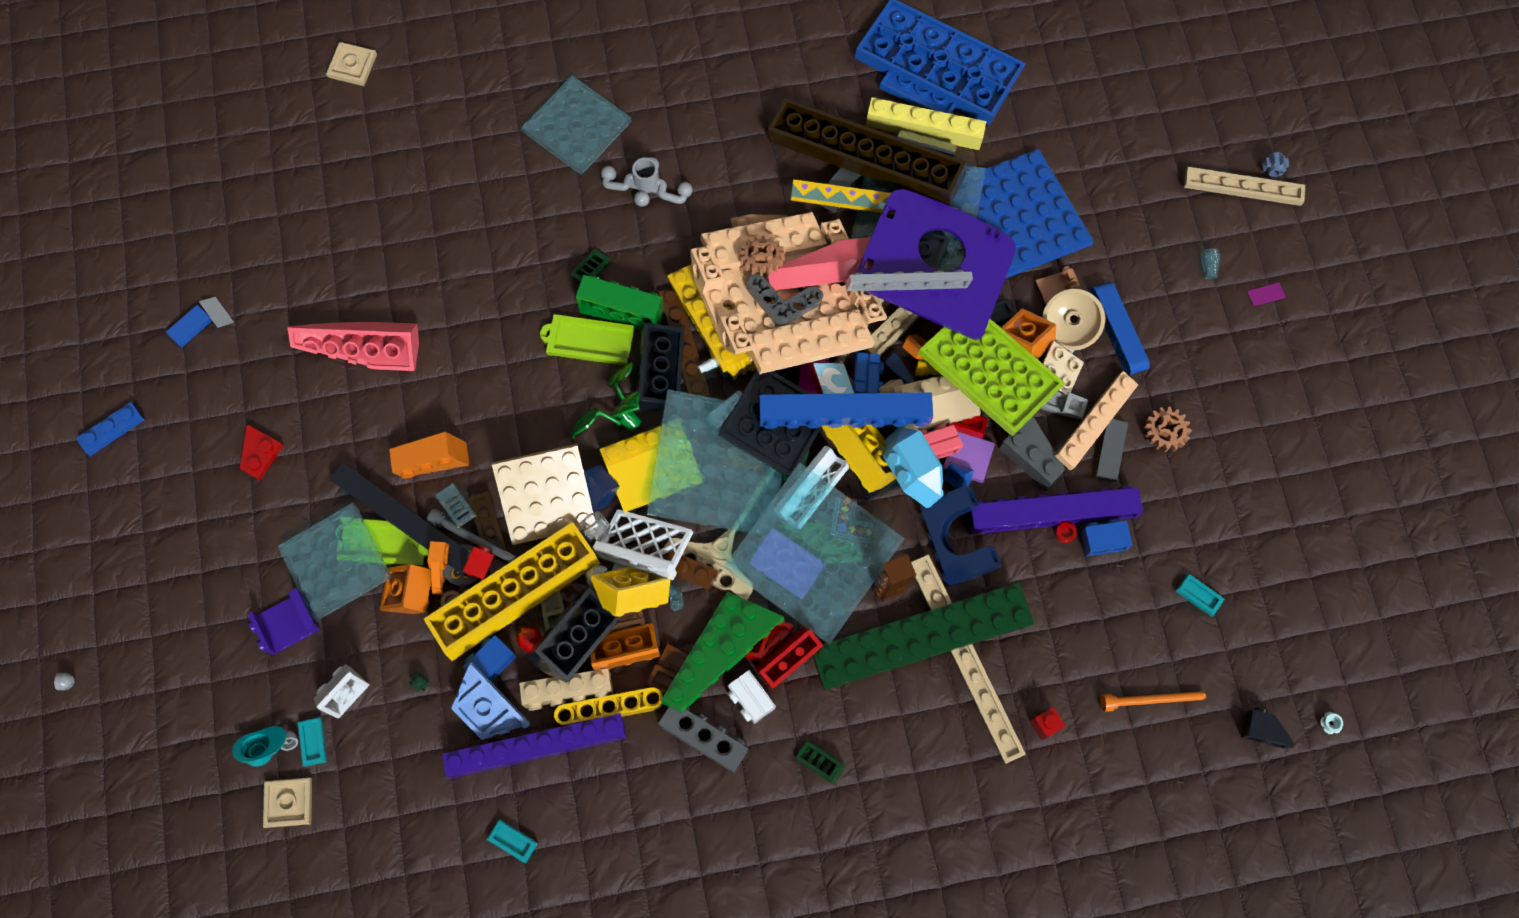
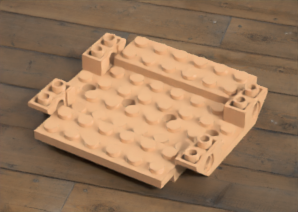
[690,212,887,374]

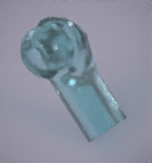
[669,584,684,611]

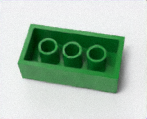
[576,275,664,330]

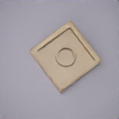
[326,42,377,86]
[263,778,312,828]

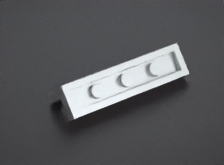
[774,446,849,530]

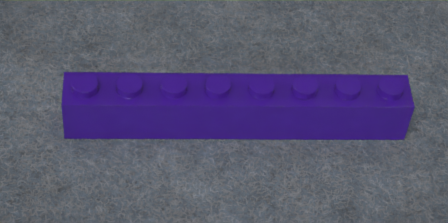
[968,486,1143,535]
[442,713,627,779]

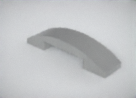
[1041,392,1088,419]

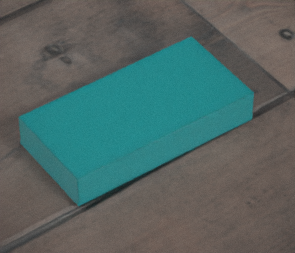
[1175,573,1225,617]
[298,717,327,767]
[487,819,538,863]

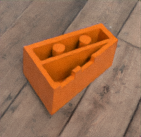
[389,432,470,479]

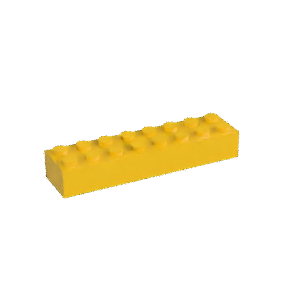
[424,522,600,661]

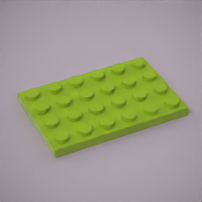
[918,319,1065,437]

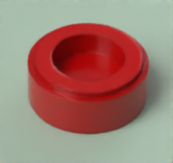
[1055,522,1077,543]

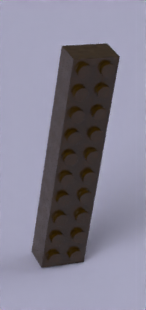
[768,98,966,206]

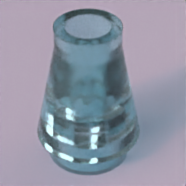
[1200,249,1221,280]

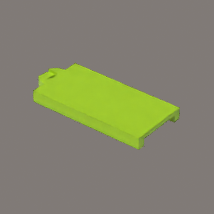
[540,314,634,366]
[337,518,429,567]

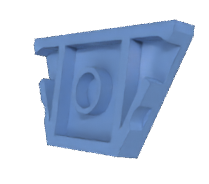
[451,662,530,740]

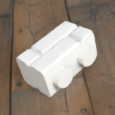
[727,670,776,724]

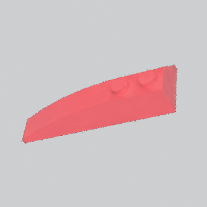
[767,237,873,290]
[288,322,419,371]

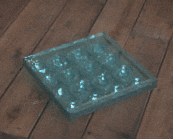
[522,75,632,175]
[278,503,392,621]

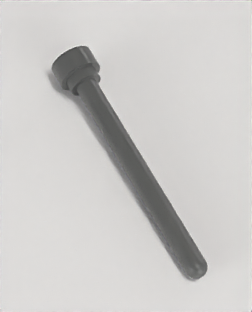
[427,509,516,563]

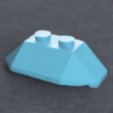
[883,427,943,508]

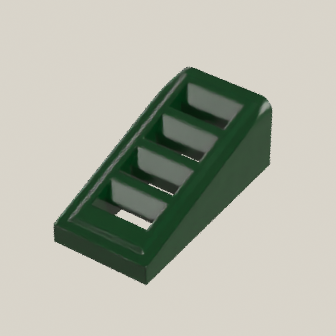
[570,249,611,286]
[795,740,846,785]

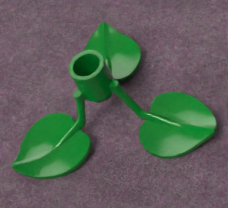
[572,362,642,439]

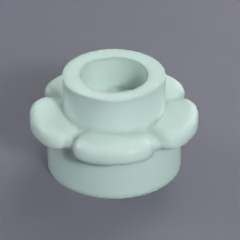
[1320,712,1343,734]

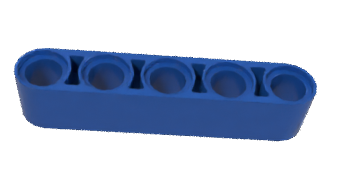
[1090,281,1150,376]

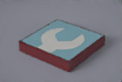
[808,362,854,394]

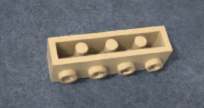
[519,668,613,711]

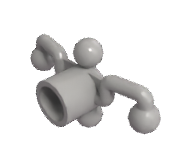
[601,157,693,207]

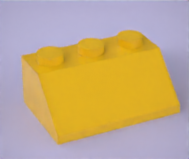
[591,567,670,616]

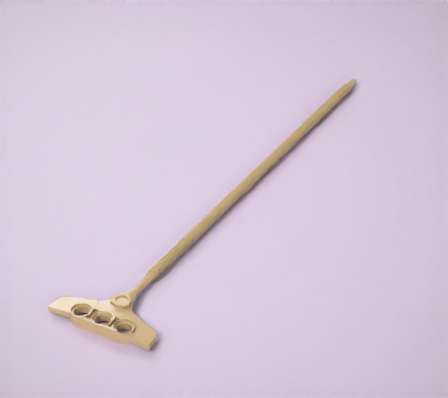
[664,298,884,600]

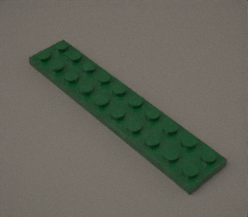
[813,582,1035,691]

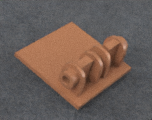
[1036,266,1082,305]

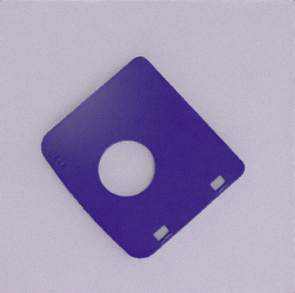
[856,189,1016,340]

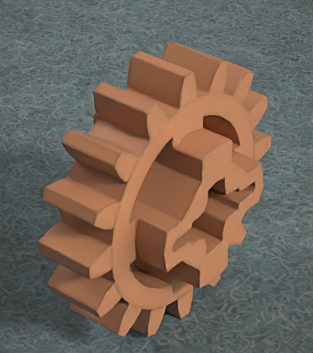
[740,236,785,276]
[1144,407,1192,452]

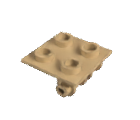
[1042,341,1084,395]

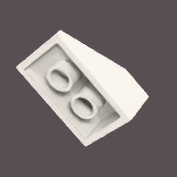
[313,664,370,719]

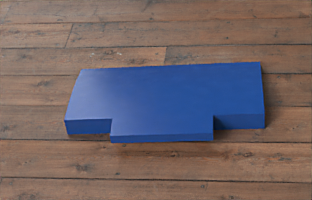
[855,0,1026,126]

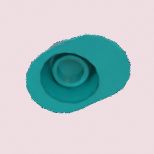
[232,726,287,767]

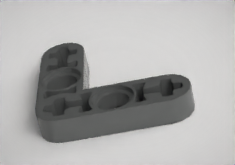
[746,274,823,326]

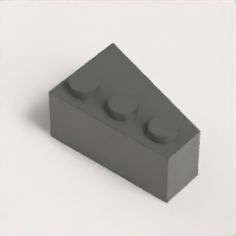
[1000,417,1065,491]

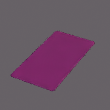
[1247,282,1286,306]

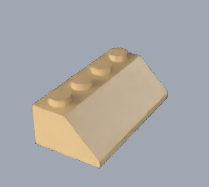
[892,375,981,431]

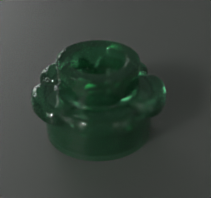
[409,671,430,692]

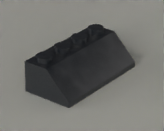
[635,322,685,411]
[526,587,621,683]

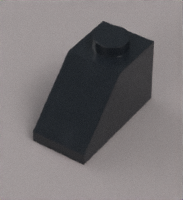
[1242,707,1294,750]

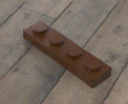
[636,537,719,590]

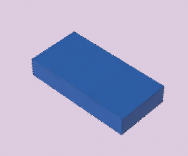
[166,305,212,348]

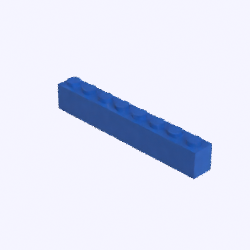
[759,392,933,429]

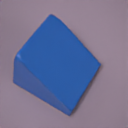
[944,462,974,489]

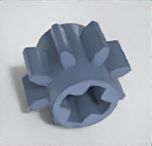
[1263,152,1289,177]

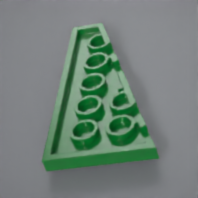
[661,591,785,713]

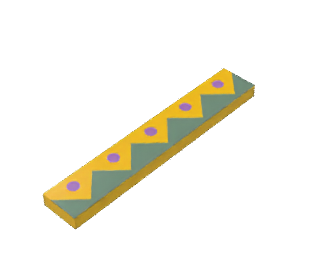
[791,180,895,215]

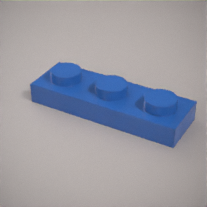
[76,402,145,456]

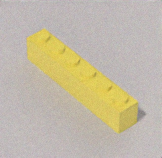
[866,98,986,150]

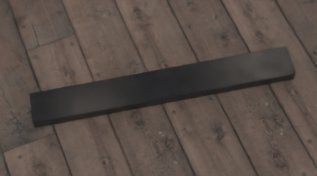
[329,463,470,576]

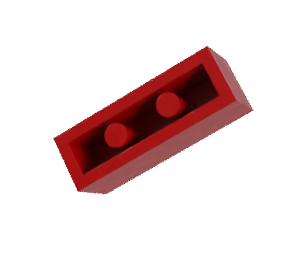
[754,626,823,689]

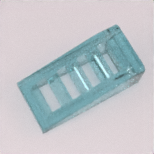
[704,391,742,433]
[435,483,476,528]

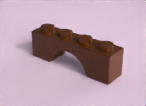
[873,554,917,603]

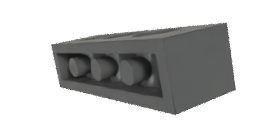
[658,707,749,774]

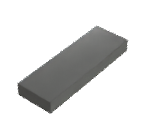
[1095,419,1128,482]

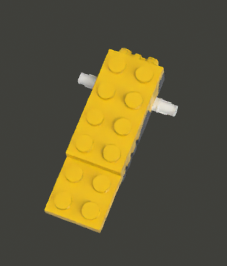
[667,264,756,381]

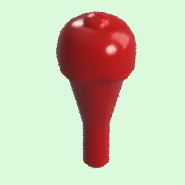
[517,627,553,678]

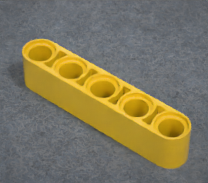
[554,687,663,727]

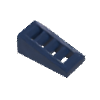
[884,353,915,385]

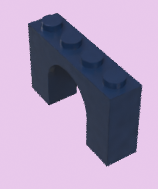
[920,485,1002,586]

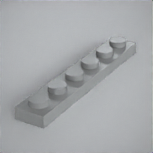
[845,270,973,292]

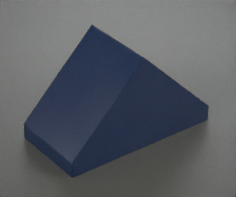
[584,465,620,512]

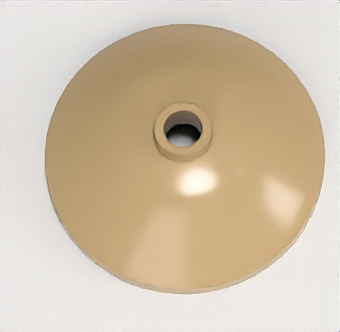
[1043,289,1105,350]

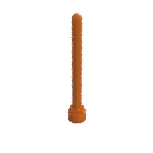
[1100,691,1206,712]

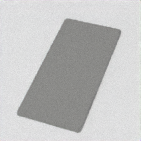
[199,297,234,328]

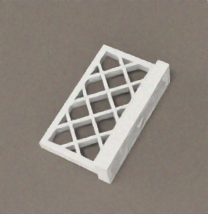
[593,509,693,580]

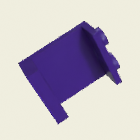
[248,588,321,655]

